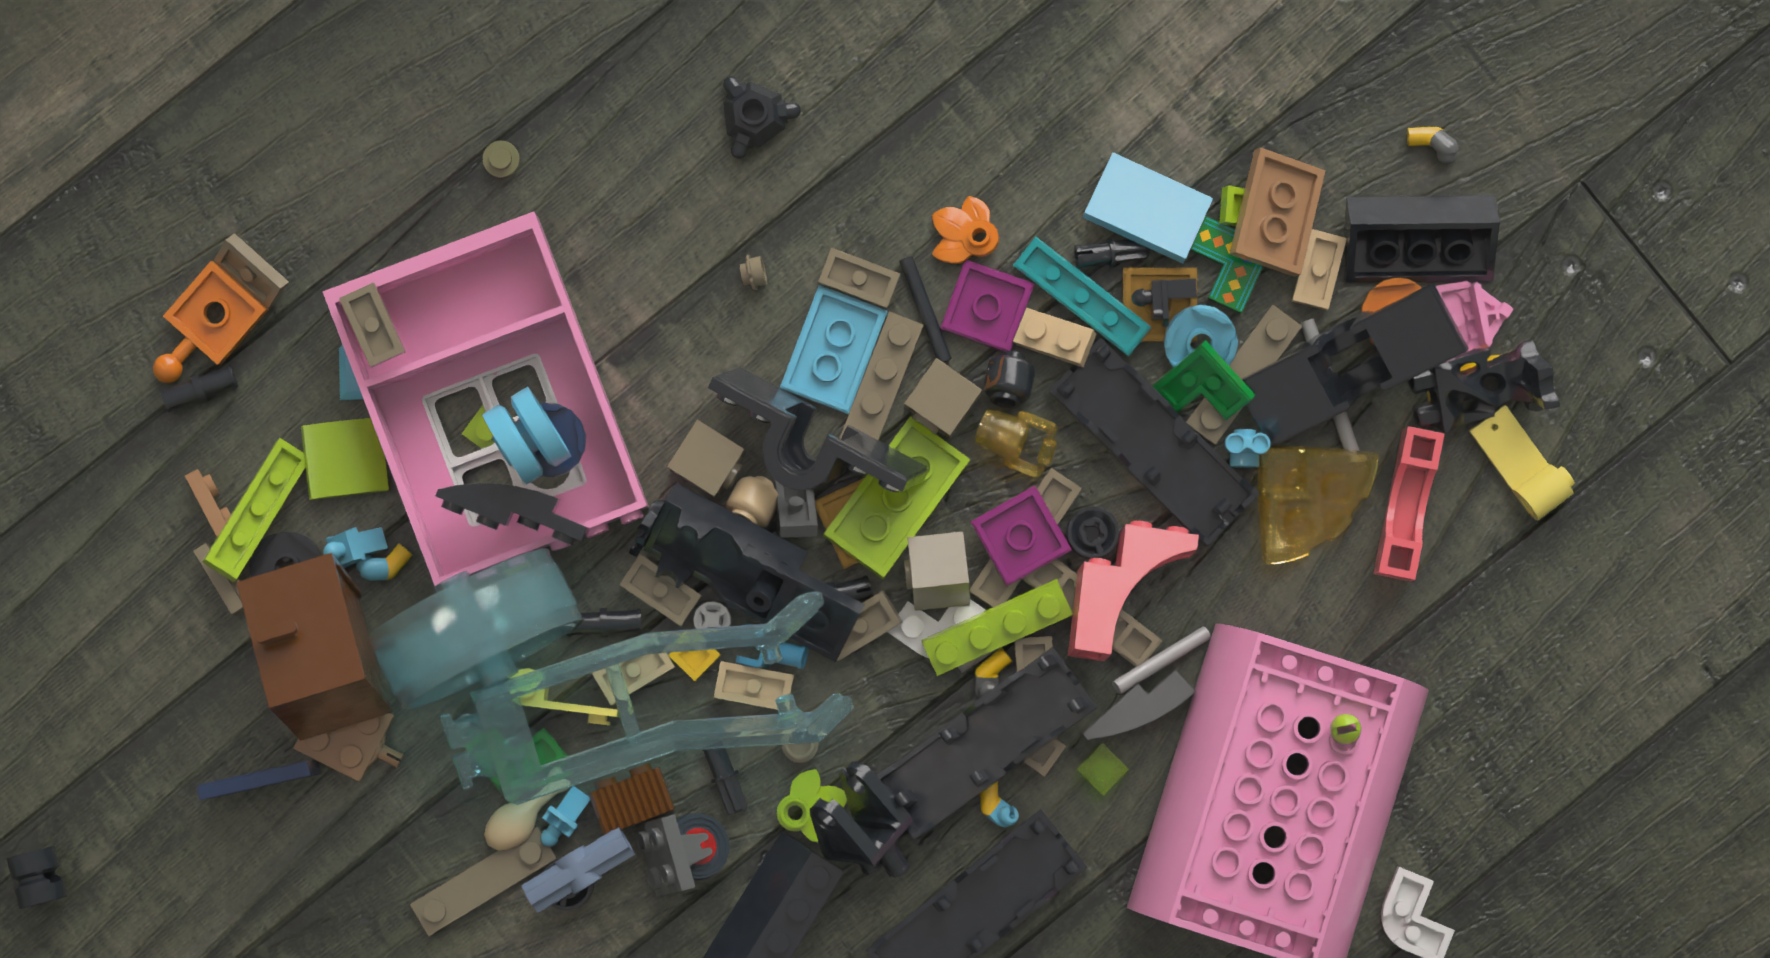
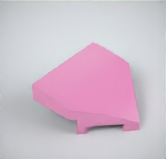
[1436,281,1513,352]

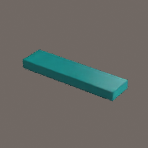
[1013,237,1152,356]

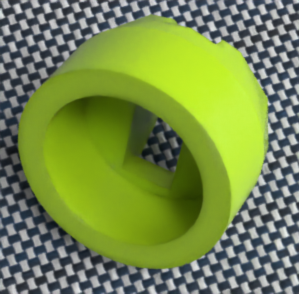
[1330,714,1361,744]

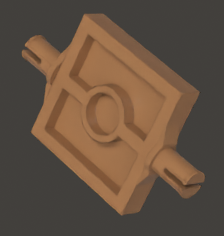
[293,713,404,783]

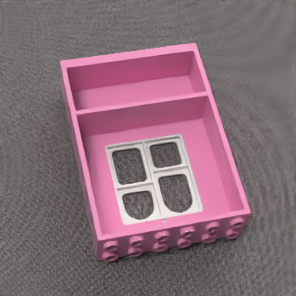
[323,212,649,591]

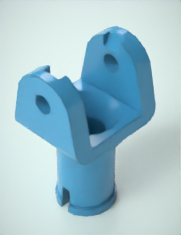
[736,623,808,669]

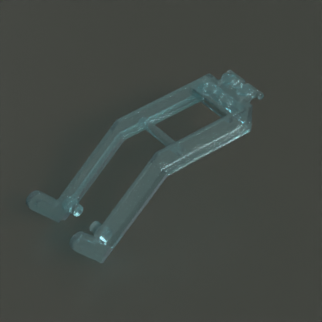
[440,591,854,805]

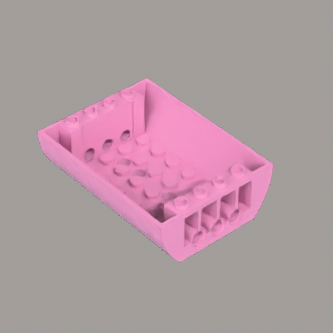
[1127,624,1429,958]

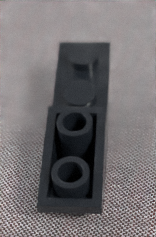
[435,483,589,545]

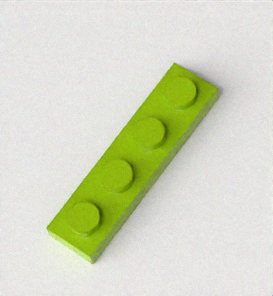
[202,438,305,582]
[921,579,1073,676]

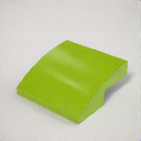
[301,418,389,500]

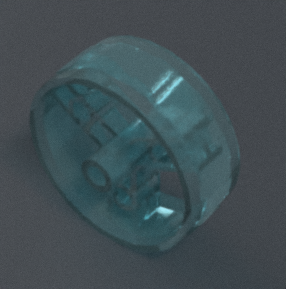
[368,548,584,711]

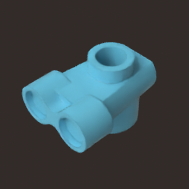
[1224,429,1270,468]

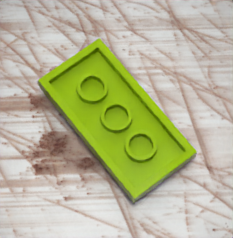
[823,416,970,579]

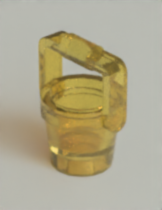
[975,408,1058,477]

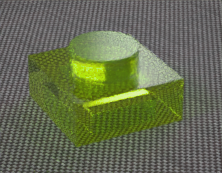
[1076,743,1129,796]

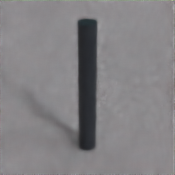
[899,256,952,363]

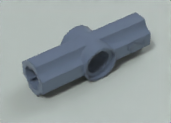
[521,827,635,913]

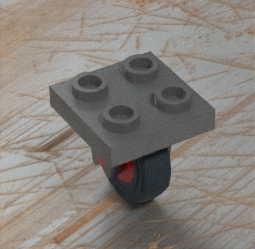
[636,813,730,897]

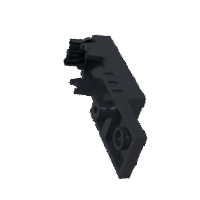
[629,483,865,662]

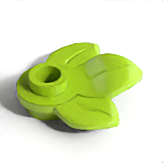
[777,769,847,842]

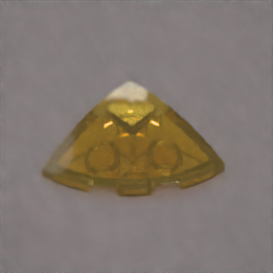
[1258,446,1379,565]

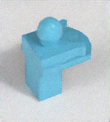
[323,527,388,568]
[541,786,591,847]

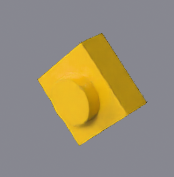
[668,629,721,681]

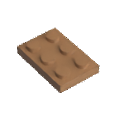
[1230,147,1326,277]

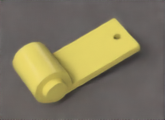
[1469,405,1575,521]
[508,668,621,726]

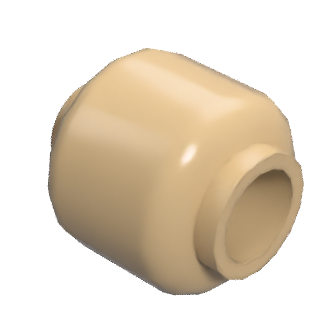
[725,476,778,528]

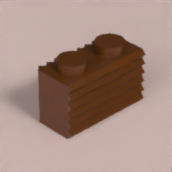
[588,763,676,835]

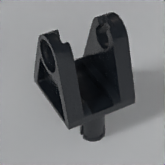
[810,761,913,878]

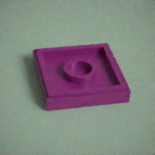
[940,260,1034,352]
[970,485,1072,587]

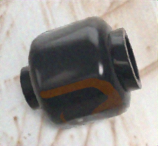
[984,351,1035,408]

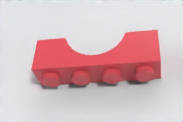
[1373,426,1445,582]

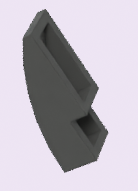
[1081,670,1195,739]

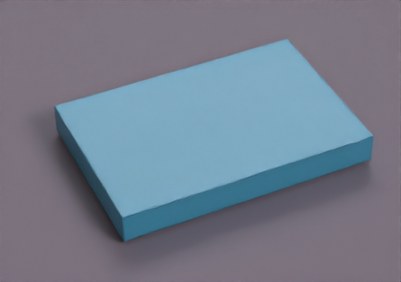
[1082,153,1213,264]
[780,285,888,415]

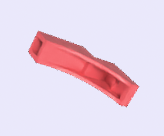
[1068,521,1199,661]

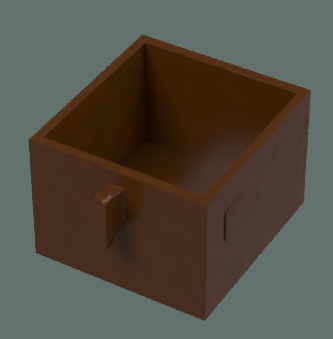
[236,553,393,741]

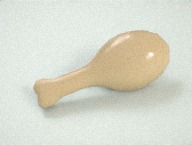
[484,772,570,851]

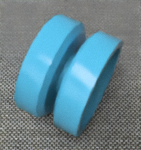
[482,386,572,485]

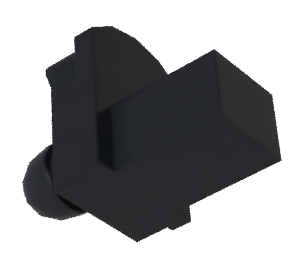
[1131,279,1197,327]

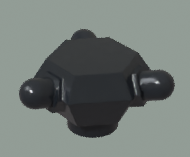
[723,76,801,159]

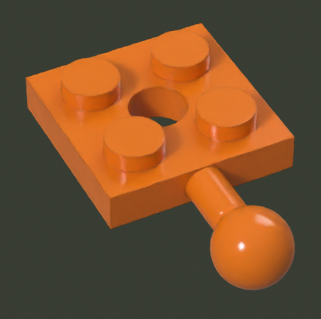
[153,261,269,383]

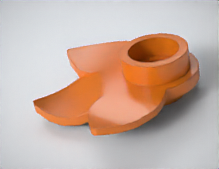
[932,196,999,264]

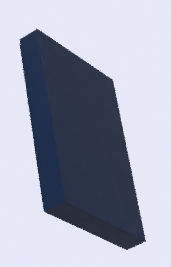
[197,760,321,800]

